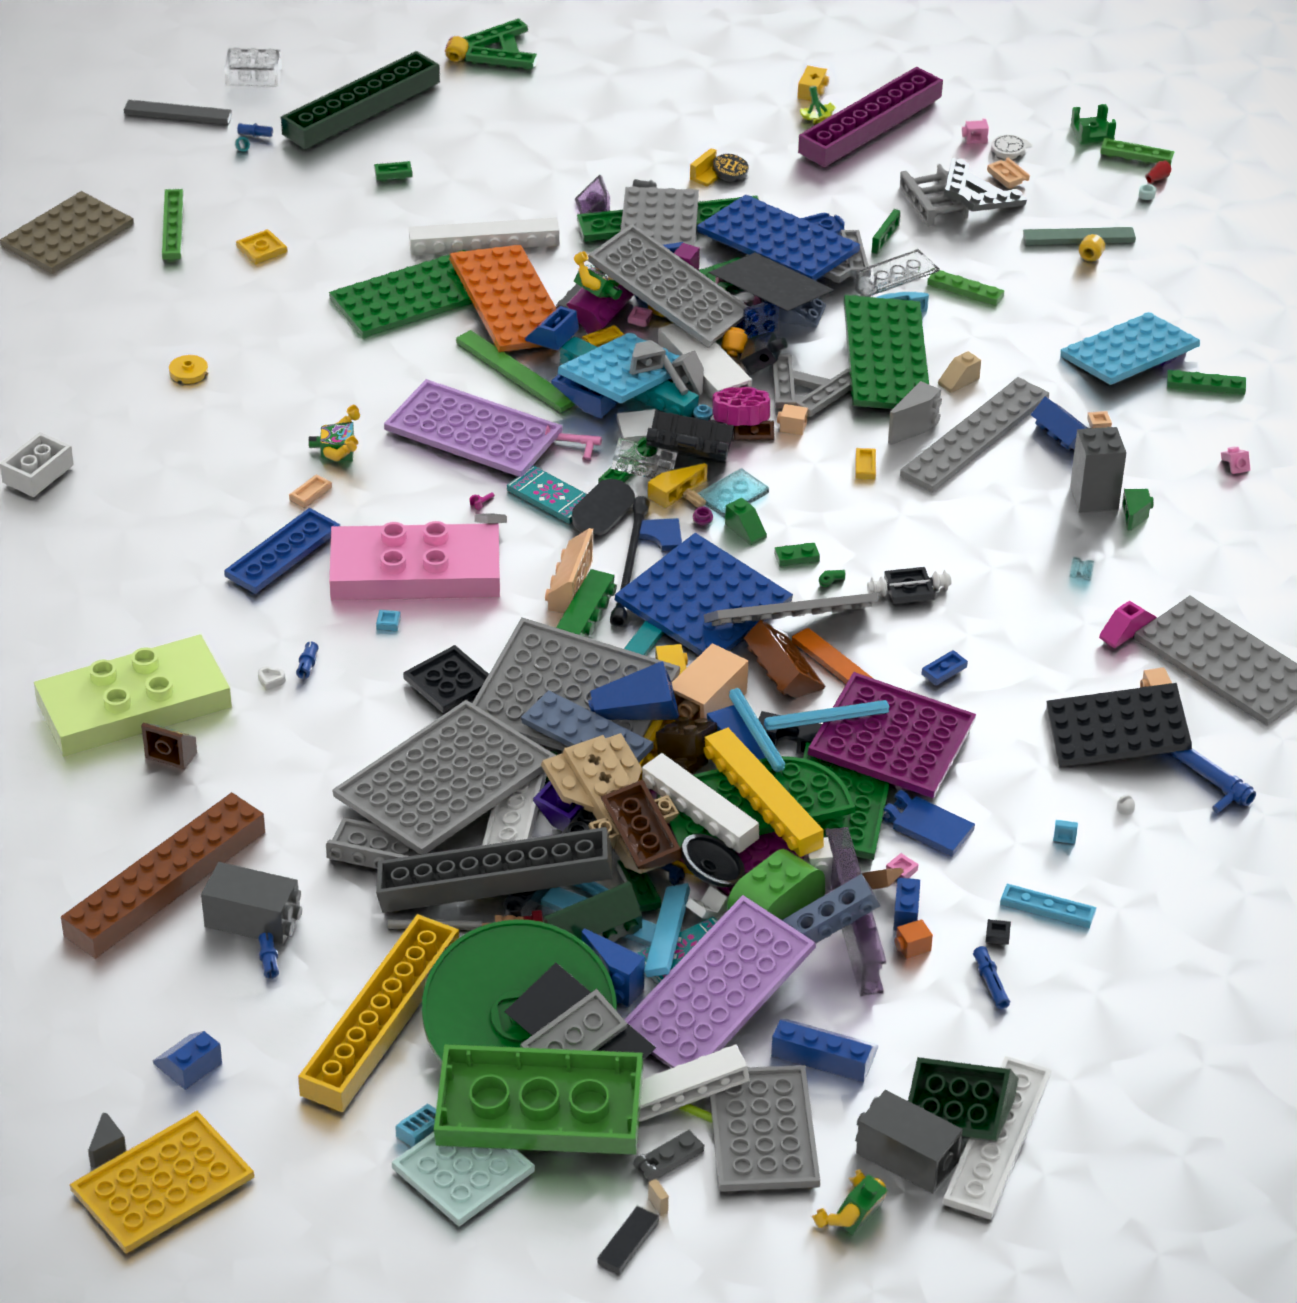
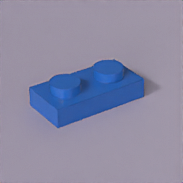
[921,650,968,686]

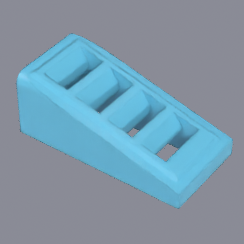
[395,1104,436,1147]

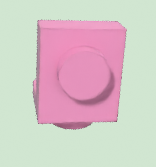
[1220,446,1251,474]

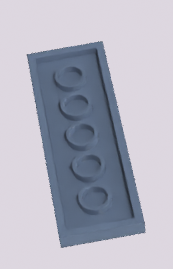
[521,690,654,762]

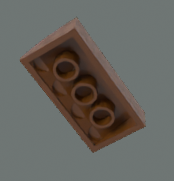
[601,779,682,869]

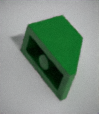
[1122,488,1154,531]
[725,497,767,545]

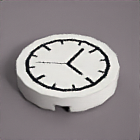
[991,134,1027,160]

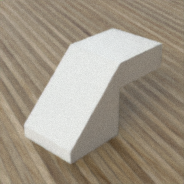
[685,885,729,919]

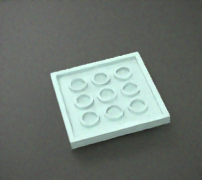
[392,1132,534,1226]

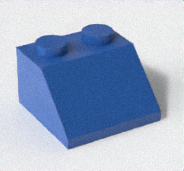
[153,1031,222,1090]

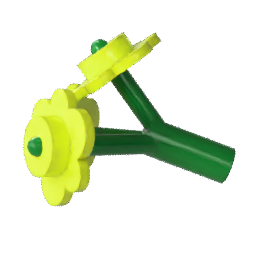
[799,86,836,125]

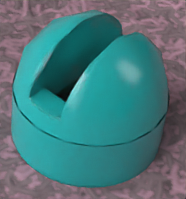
[235,137,250,152]

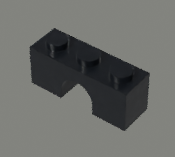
[758,711,822,755]

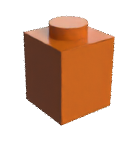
[894,919,933,959]

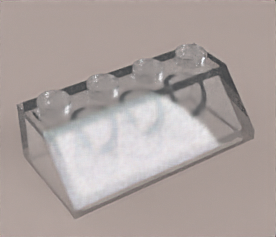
[854,249,940,297]

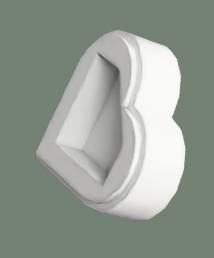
[258,666,286,690]

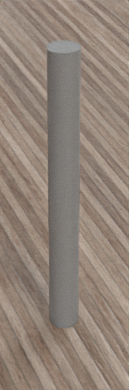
[388,920,482,930]

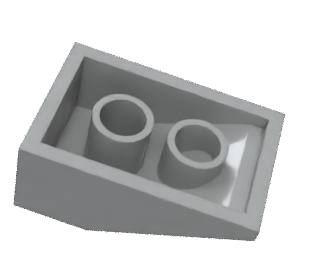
[888,381,942,444]

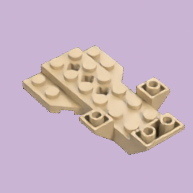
[541,733,679,874]

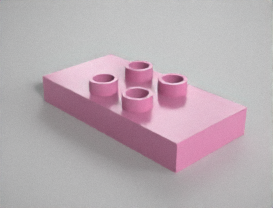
[329,521,500,600]

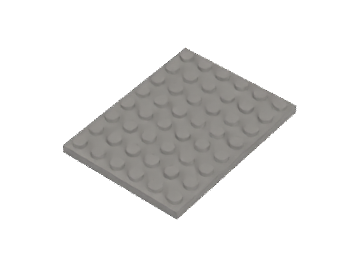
[472,617,680,751]
[332,700,556,855]

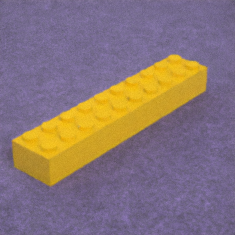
[298,914,459,1113]

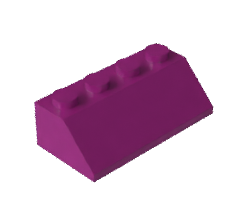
[566,284,634,334]

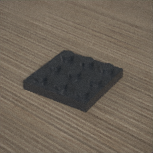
[403,645,489,713]

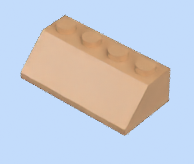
[545,528,593,613]

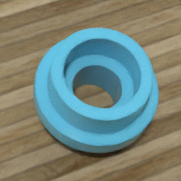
[693,404,713,421]

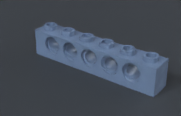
[782,874,880,944]

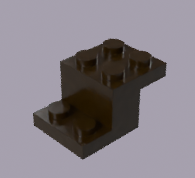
[656,717,717,774]

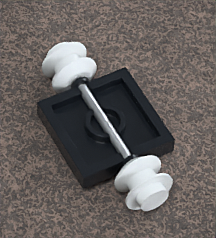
[867,566,952,604]

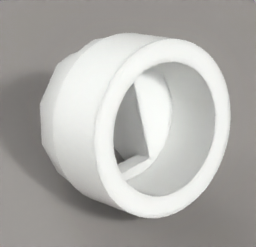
[1117,795,1135,815]

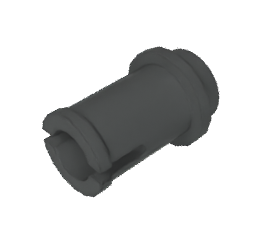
[632,179,657,188]

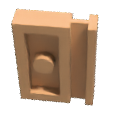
[987,158,1030,189]

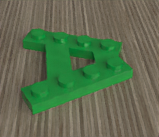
[462,18,537,69]

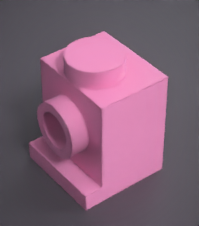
[961,118,989,144]

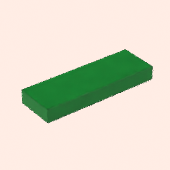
[871,209,901,254]

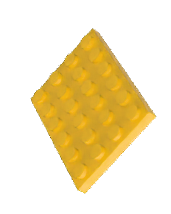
[70,1110,255,1254]

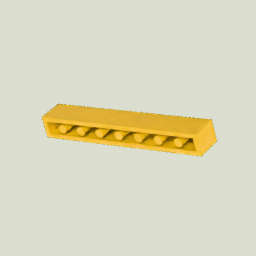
[704,727,824,857]

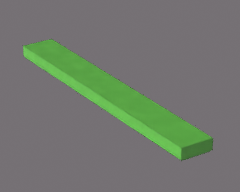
[456,330,575,413]

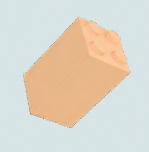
[672,644,748,720]

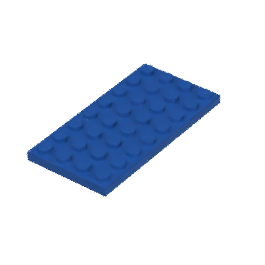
[697,194,860,280]

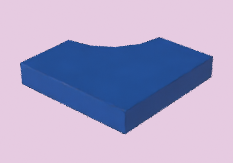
[639,518,682,551]

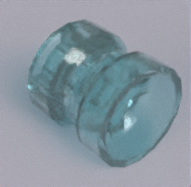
[1069,557,1094,581]

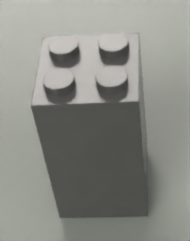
[1070,427,1127,512]
[201,862,303,945]
[855,1089,963,1194]

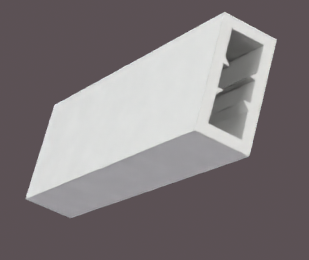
[658,323,752,401]

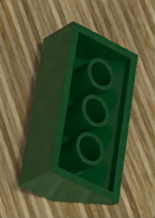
[544,881,642,942]

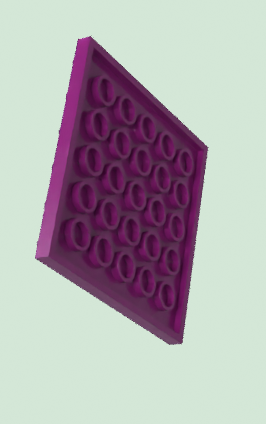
[807,672,977,798]

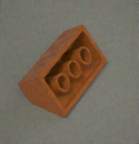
[744,619,826,698]

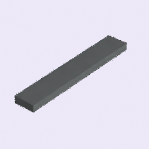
[124,99,232,125]

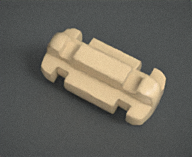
[683,488,706,507]

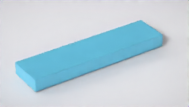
[1000,883,1097,929]

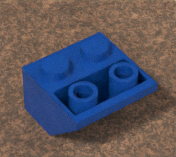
[525,306,579,351]

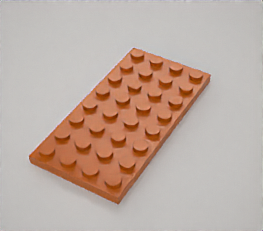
[449,245,572,352]

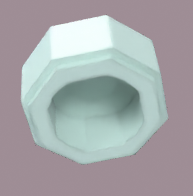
[1138,184,1156,200]

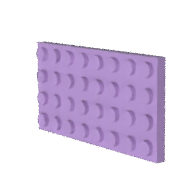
[384,379,563,477]
[625,895,816,1069]

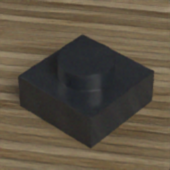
[985,919,1011,945]

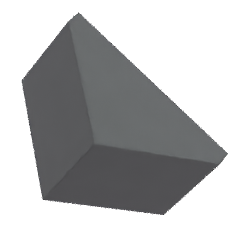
[88,1112,127,1168]

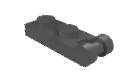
[633,1130,704,1181]

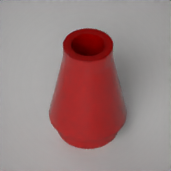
[1145,160,1172,184]

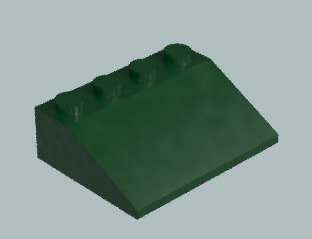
[908,1057,1019,1142]

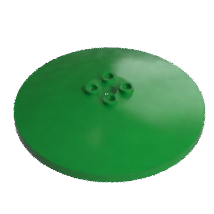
[422,919,617,1064]

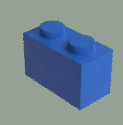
[893,877,921,931]

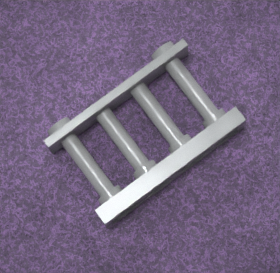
[899,164,969,226]

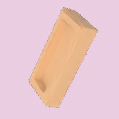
[289,474,332,508]

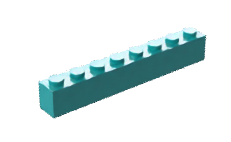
[560,336,699,417]

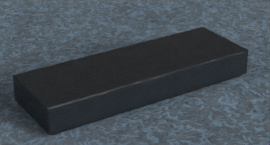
[597,1205,659,1274]

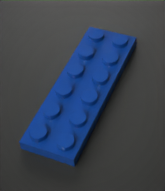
[224,507,340,594]

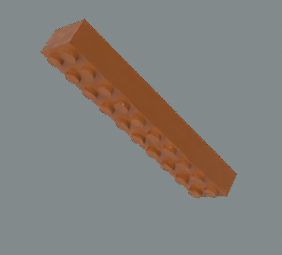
[61,792,266,959]

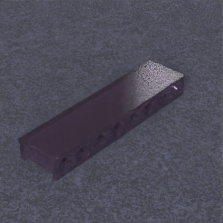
[825,827,886,996]

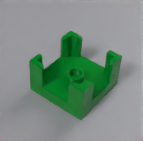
[1070,103,1117,144]

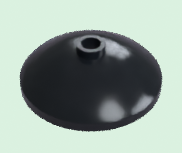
[681,834,745,888]

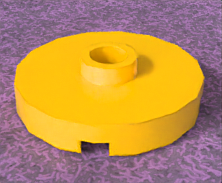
[169,355,208,384]

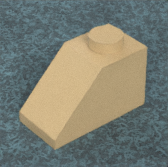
[938,351,982,393]

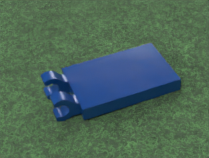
[882,790,975,857]

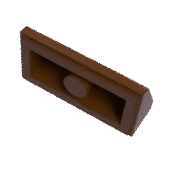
[734,421,774,440]

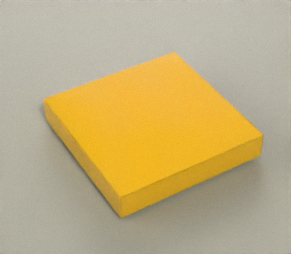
[236,229,288,265]

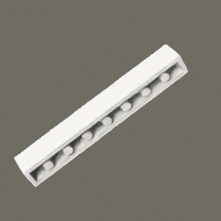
[409,217,560,255]

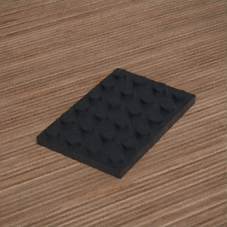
[1046,683,1192,767]

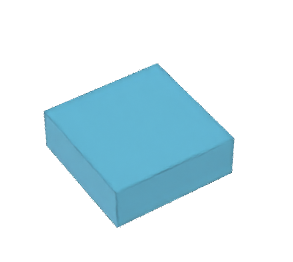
[376,610,401,631]
[1053,820,1078,844]

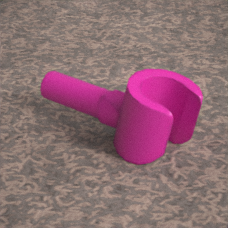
[469,492,494,510]

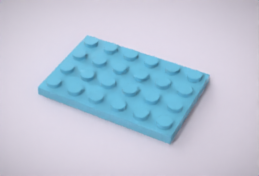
[1060,312,1200,385]
[558,333,680,403]

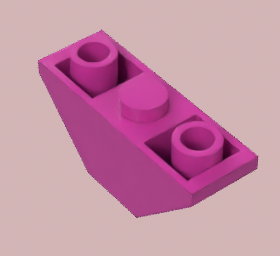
[1099,600,1157,649]

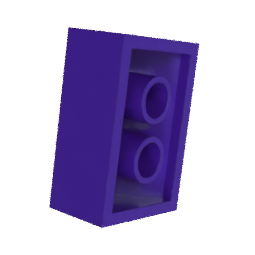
[533,781,584,832]

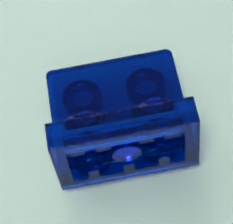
[735,302,779,338]

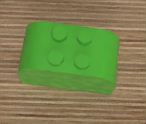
[727,849,825,920]

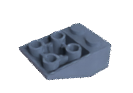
[758,298,827,328]

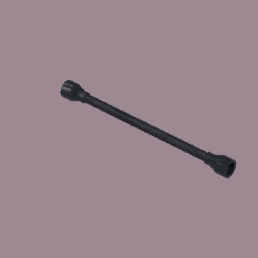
[610,496,650,627]

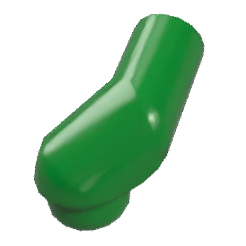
[818,569,846,587]

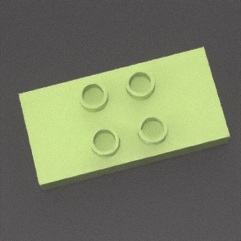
[34,634,232,757]

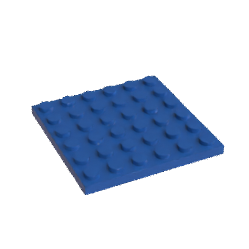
[614,533,793,656]

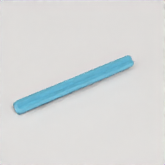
[764,700,889,731]

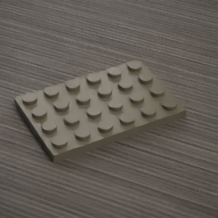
[0,191,134,274]

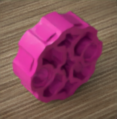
[713,387,771,426]

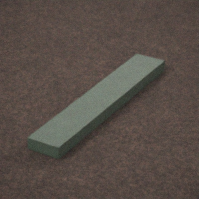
[1023,226,1136,245]

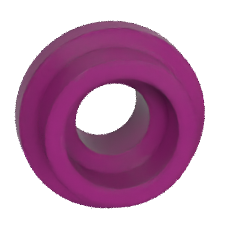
[693,507,713,525]

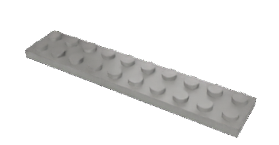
[900,377,1050,493]

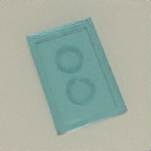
[697,468,769,518]

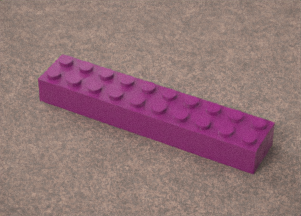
[798,66,943,167]

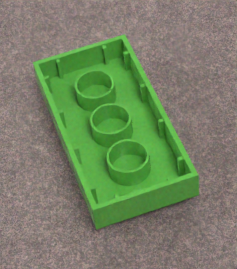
[434,1044,643,1155]

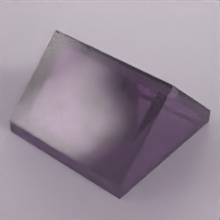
[575,174,610,214]

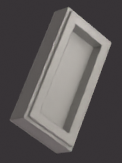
[475,513,507,524]

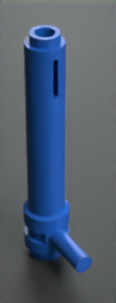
[1169,748,1256,813]

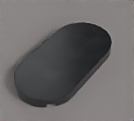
[571,479,635,536]

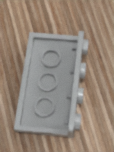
[326,817,420,869]

